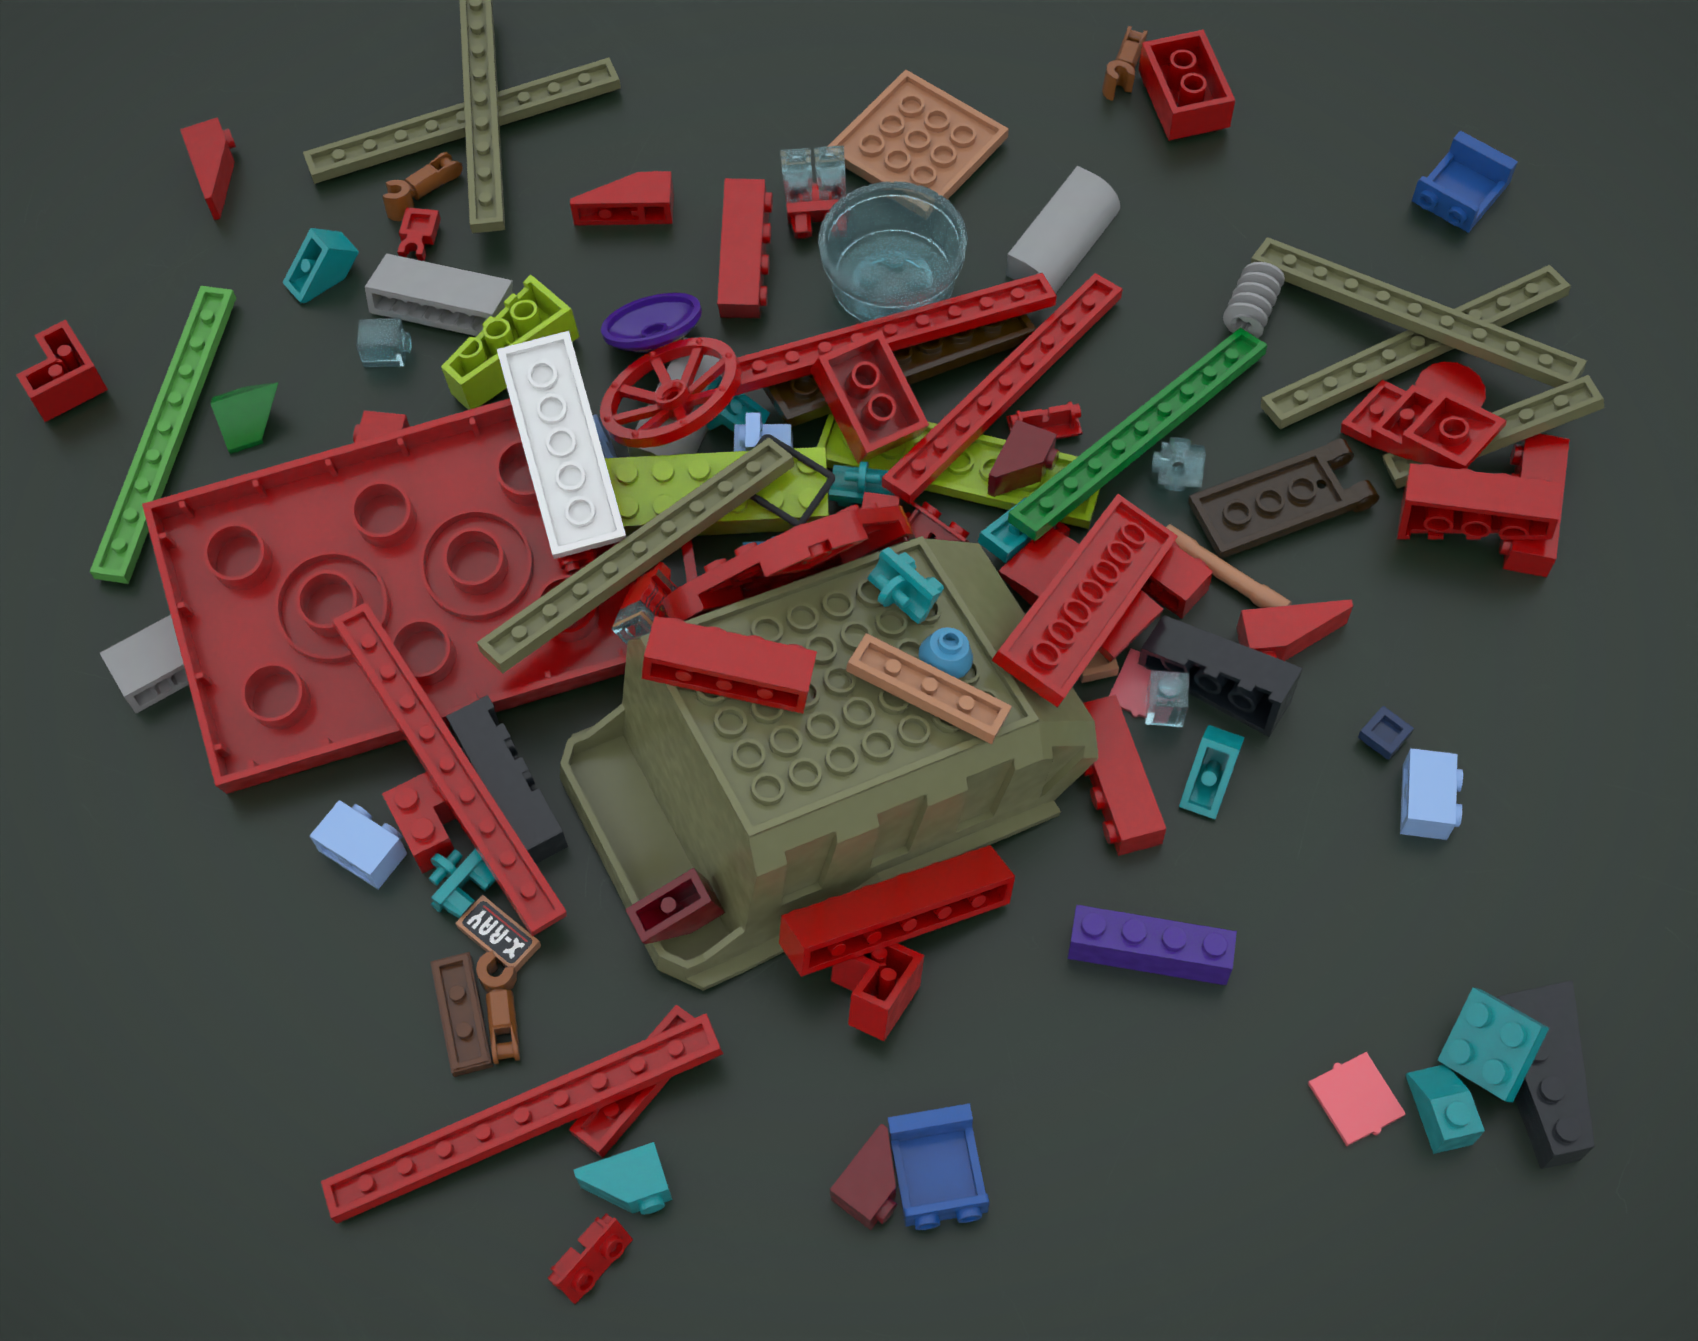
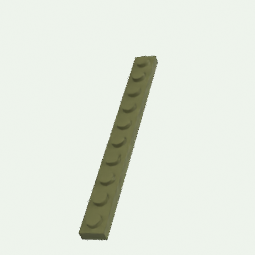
[459,0,505,233]
[303,57,621,184]
[1251,237,1587,388]
[1261,265,1571,429]
[477,438,794,674]

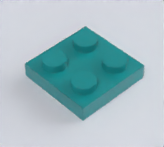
[1438,987,1549,1102]

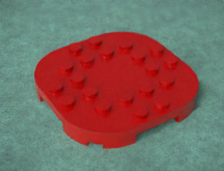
[662,503,915,621]

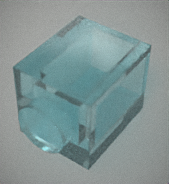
[356,318,411,367]
[1145,670,1189,727]

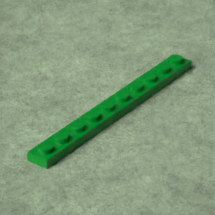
[1008,327,1267,541]

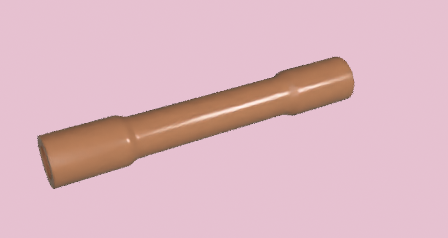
[1166,524,1292,608]

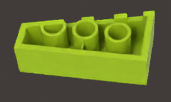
[441,274,580,410]

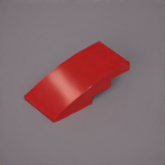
[1341,379,1507,469]
[998,528,1163,662]

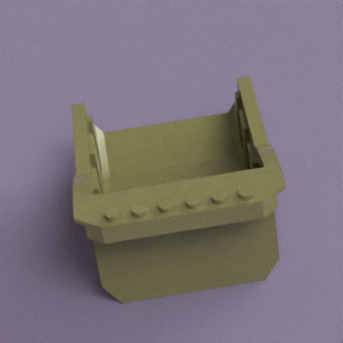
[560,536,1099,991]

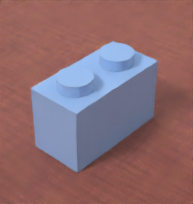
[1400,748,1463,840]
[310,800,407,890]

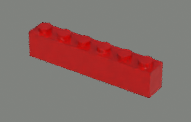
[779,845,1015,977]

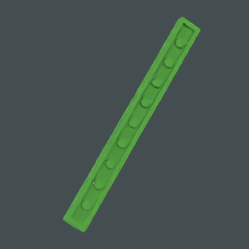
[90,286,236,584]

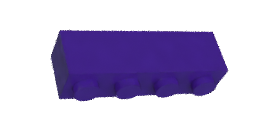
[1068,905,1237,985]

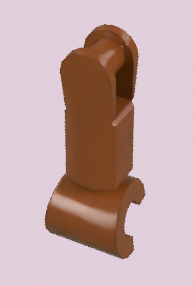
[1102,26,1148,101]
[382,152,463,221]
[476,950,520,1065]

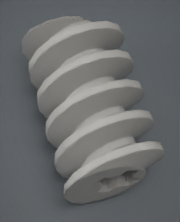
[1223,262,1285,338]

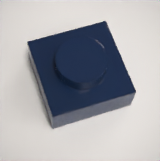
[1358,706,1414,760]

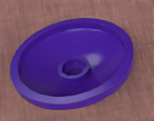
[601,293,702,353]

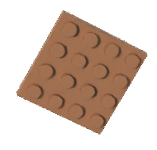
[826,70,1009,218]

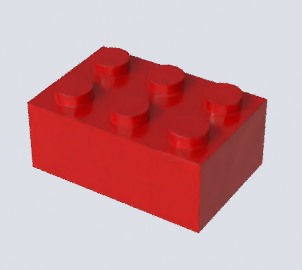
[1138,29,1235,140]
[810,330,929,464]

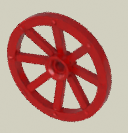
[600,337,742,448]

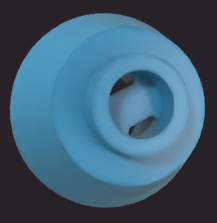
[918,627,973,679]

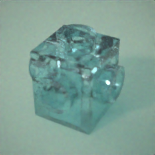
[1151,437,1206,491]

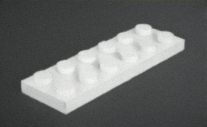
[497,331,626,559]

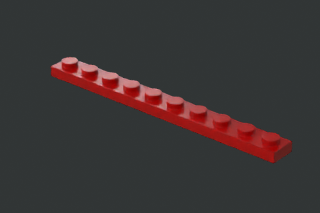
[722,273,1057,396]
[882,273,1123,504]
[332,602,567,937]
[321,1013,723,1224]

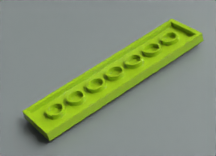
[817,413,1100,529]

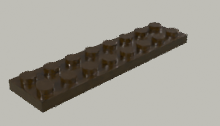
[763,314,1036,427]

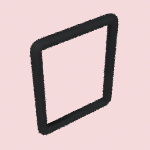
[750,434,835,526]

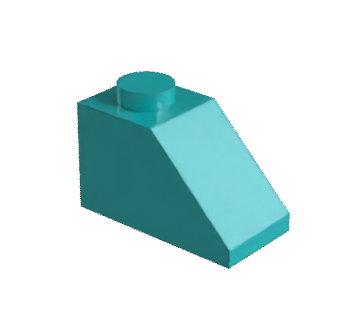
[282,228,359,303]
[1179,725,1245,819]
[1405,1065,1485,1154]
[573,1142,673,1215]

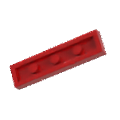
[569,1005,694,1158]

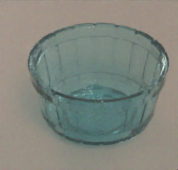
[818,181,968,322]

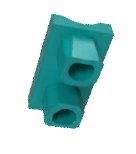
[829,461,895,507]
[867,547,944,624]
[428,848,496,919]

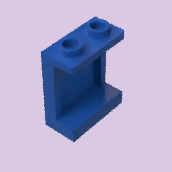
[1412,130,1518,233]
[888,1103,989,1230]

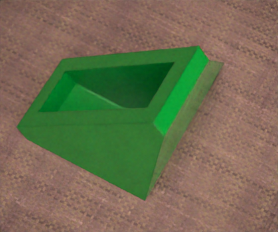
[210,382,279,454]

